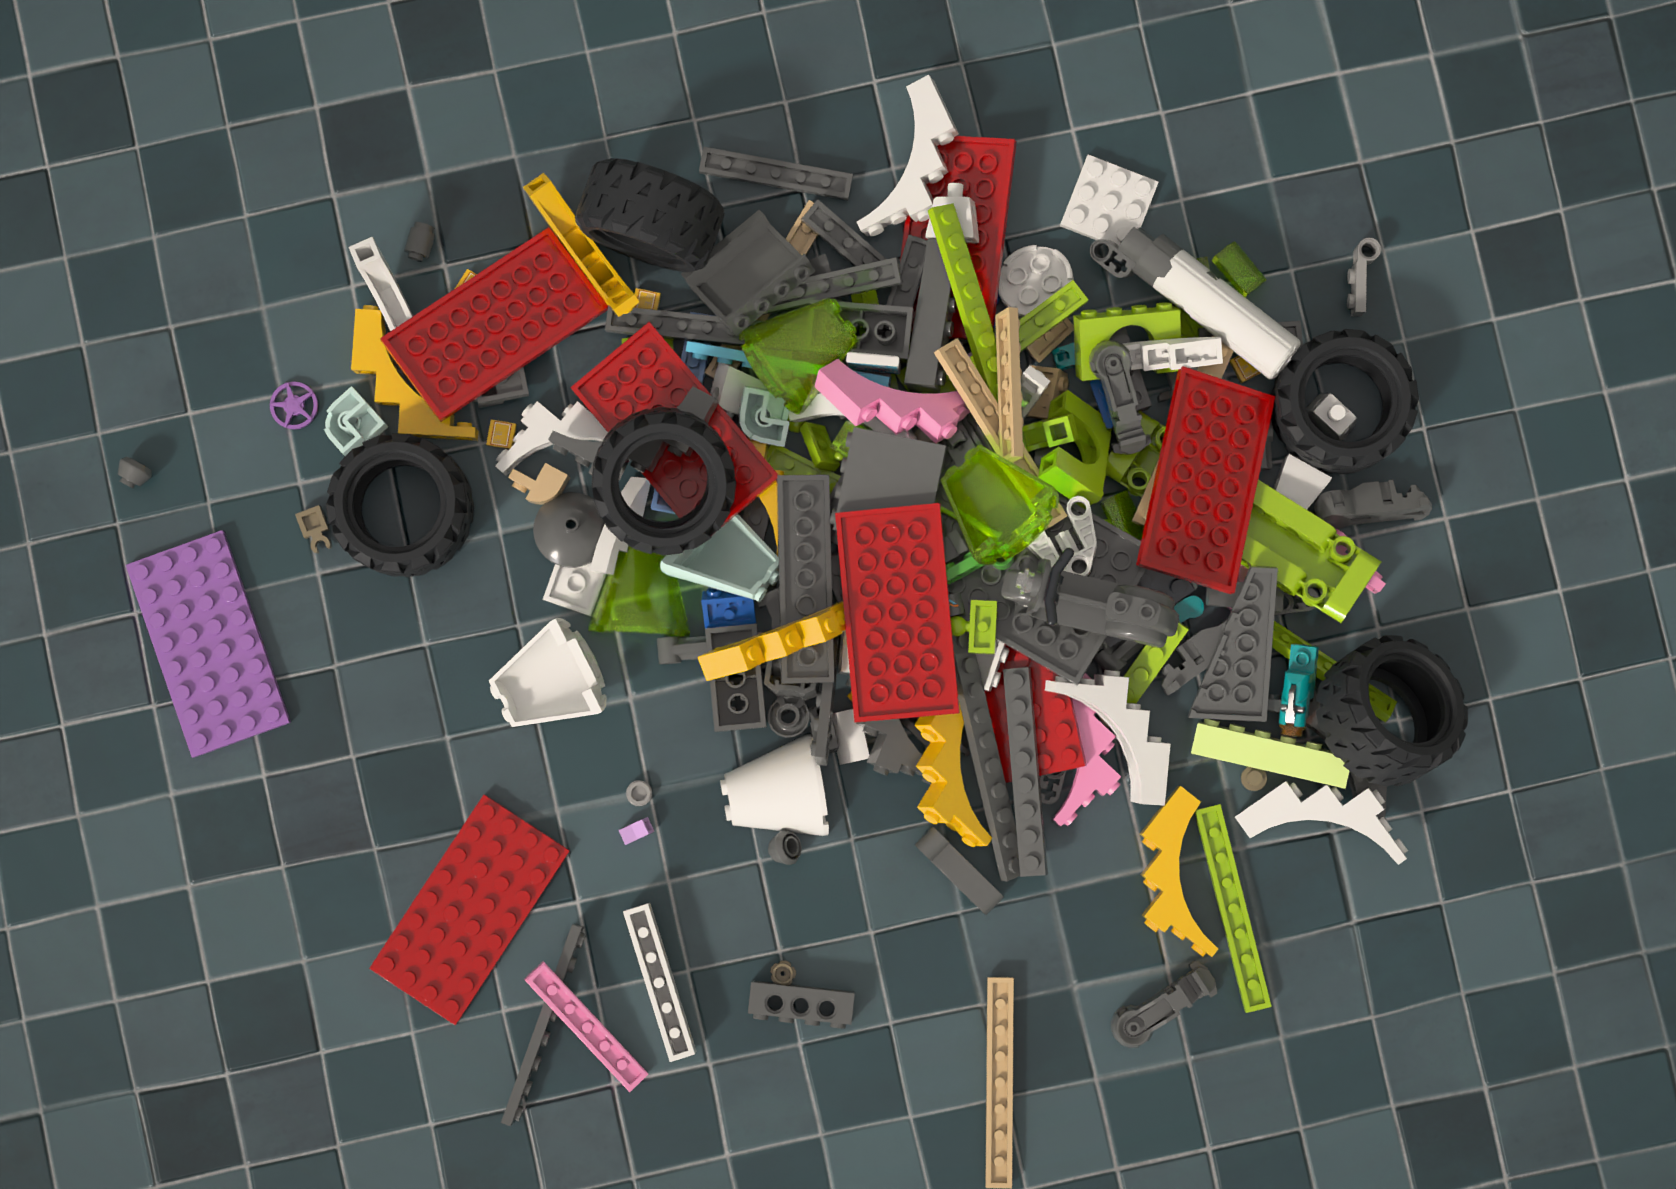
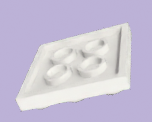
[1060,155,1158,246]

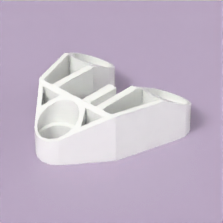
[1020,496,1097,576]

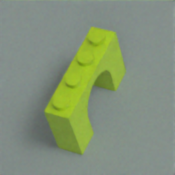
[1073,302,1181,381]
[1038,390,1112,509]

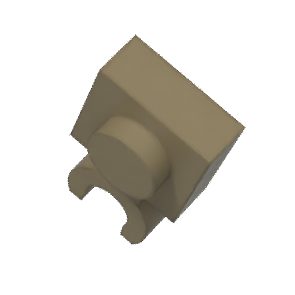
[295,505,332,554]

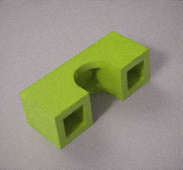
[1022,412,1079,452]

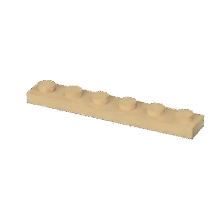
[995,307,1024,465]

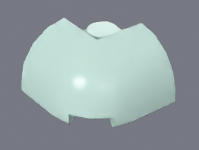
[324,386,388,456]
[739,386,792,447]

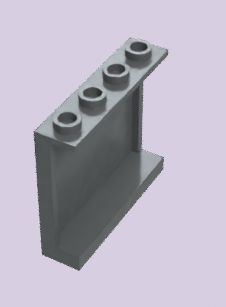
[681,210,815,336]
[830,427,947,530]

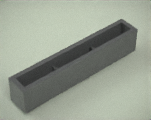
[904,238,958,394]

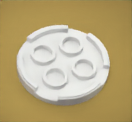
[998,245,1074,317]

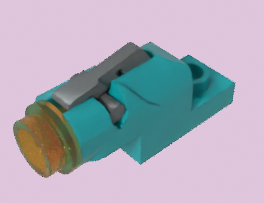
[1279,643,1319,736]

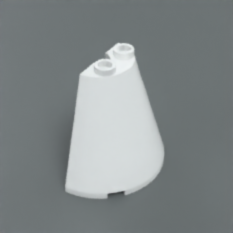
[489,618,607,727]
[720,734,829,836]

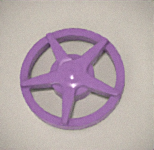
[270,382,318,430]

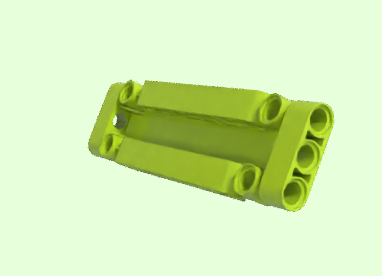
[1106,411,1382,623]

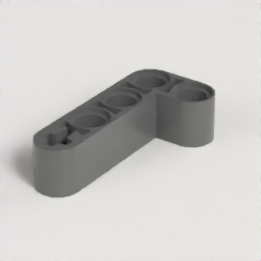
[914,826,1004,915]

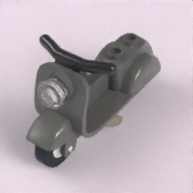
[1001,548,1179,648]

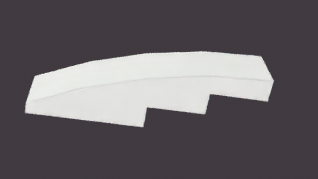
[1123,337,1223,371]
[590,477,650,575]

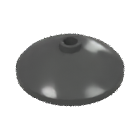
[533,492,605,568]

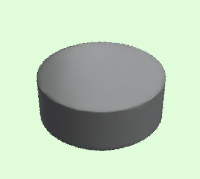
[626,780,653,806]

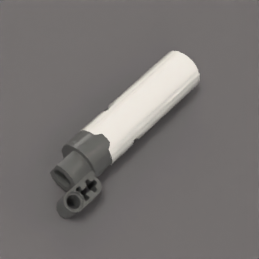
[1090,227,1301,379]

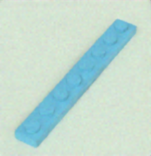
[686,341,892,387]

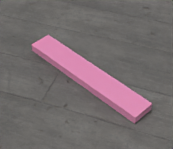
[524,961,648,1092]

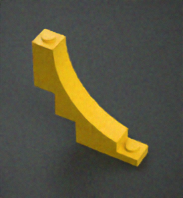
[351,305,479,441]

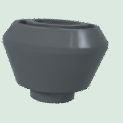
[118,456,152,488]
[768,830,802,865]

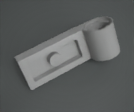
[1347,238,1381,317]

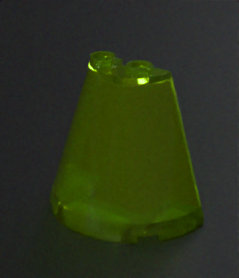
[739,297,858,415]
[940,444,1059,565]
[588,545,690,637]

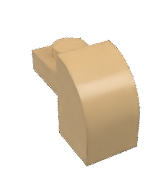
[508,463,570,505]

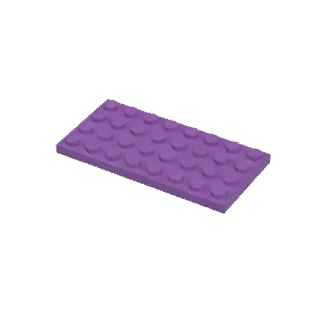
[126,530,291,758]

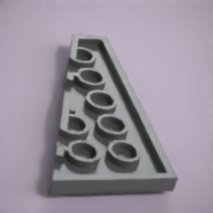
[1188,565,1278,722]

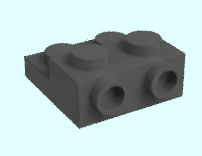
[472,367,529,408]

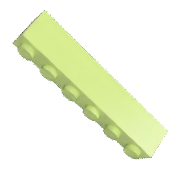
[1191,719,1349,788]

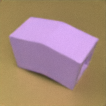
[619,817,654,845]

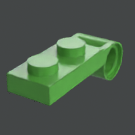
[946,542,1014,586]

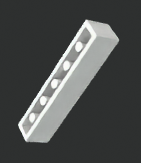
[623,903,696,1062]

